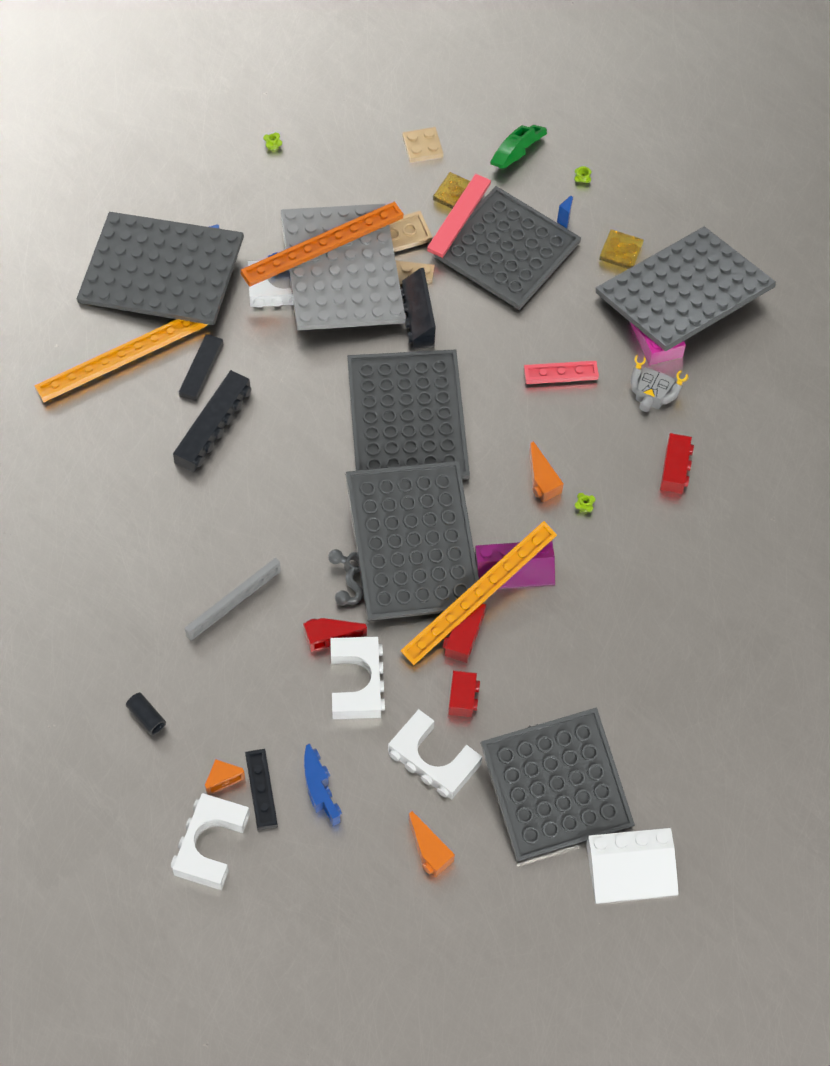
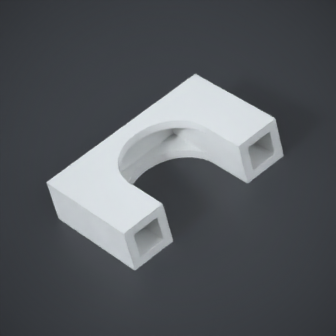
[248,261,294,307]
[331,637,385,719]
[388,709,483,800]
[171,793,250,891]

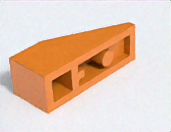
[529,441,564,503]
[409,811,455,877]

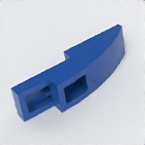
[304,744,342,826]

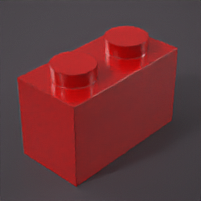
[448,670,480,718]

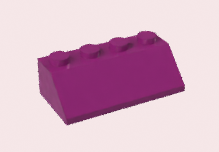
[475,541,555,589]

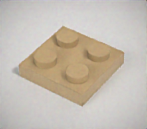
[402,127,443,163]

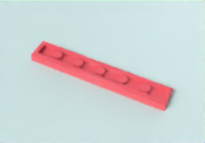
[427,174,491,258]

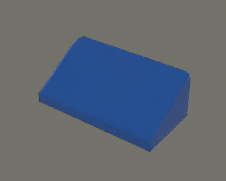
[557,196,573,229]

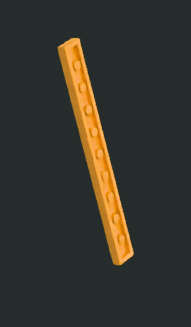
[34,319,208,402]
[400,521,557,666]

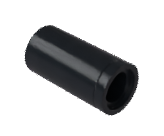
[126,692,166,735]

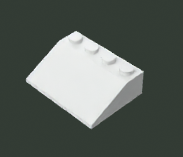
[586,828,679,904]

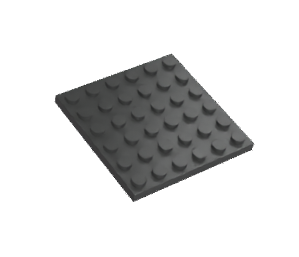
[434,186,581,310]
[480,707,635,862]

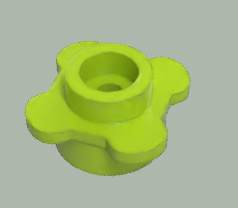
[263,132,282,150]
[574,166,592,183]
[575,493,596,512]

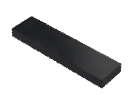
[179,334,223,400]
[245,749,278,831]

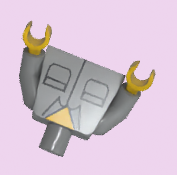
[631,355,689,412]

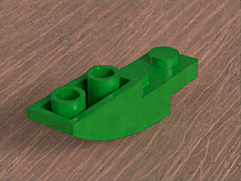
[490,124,547,169]

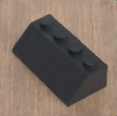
[400,268,436,350]

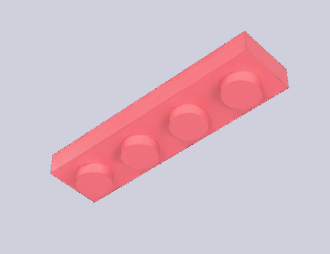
[524,361,599,384]

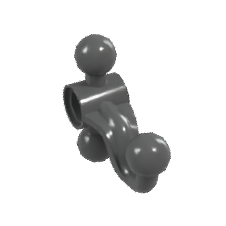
[328,549,363,606]

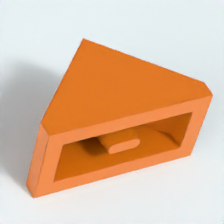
[205,759,245,795]

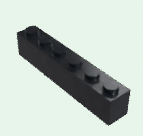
[173,370,252,472]

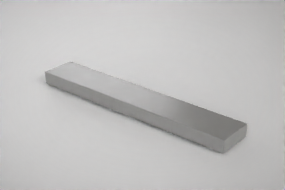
[185,558,281,641]

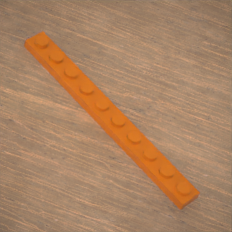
[241,201,404,287]

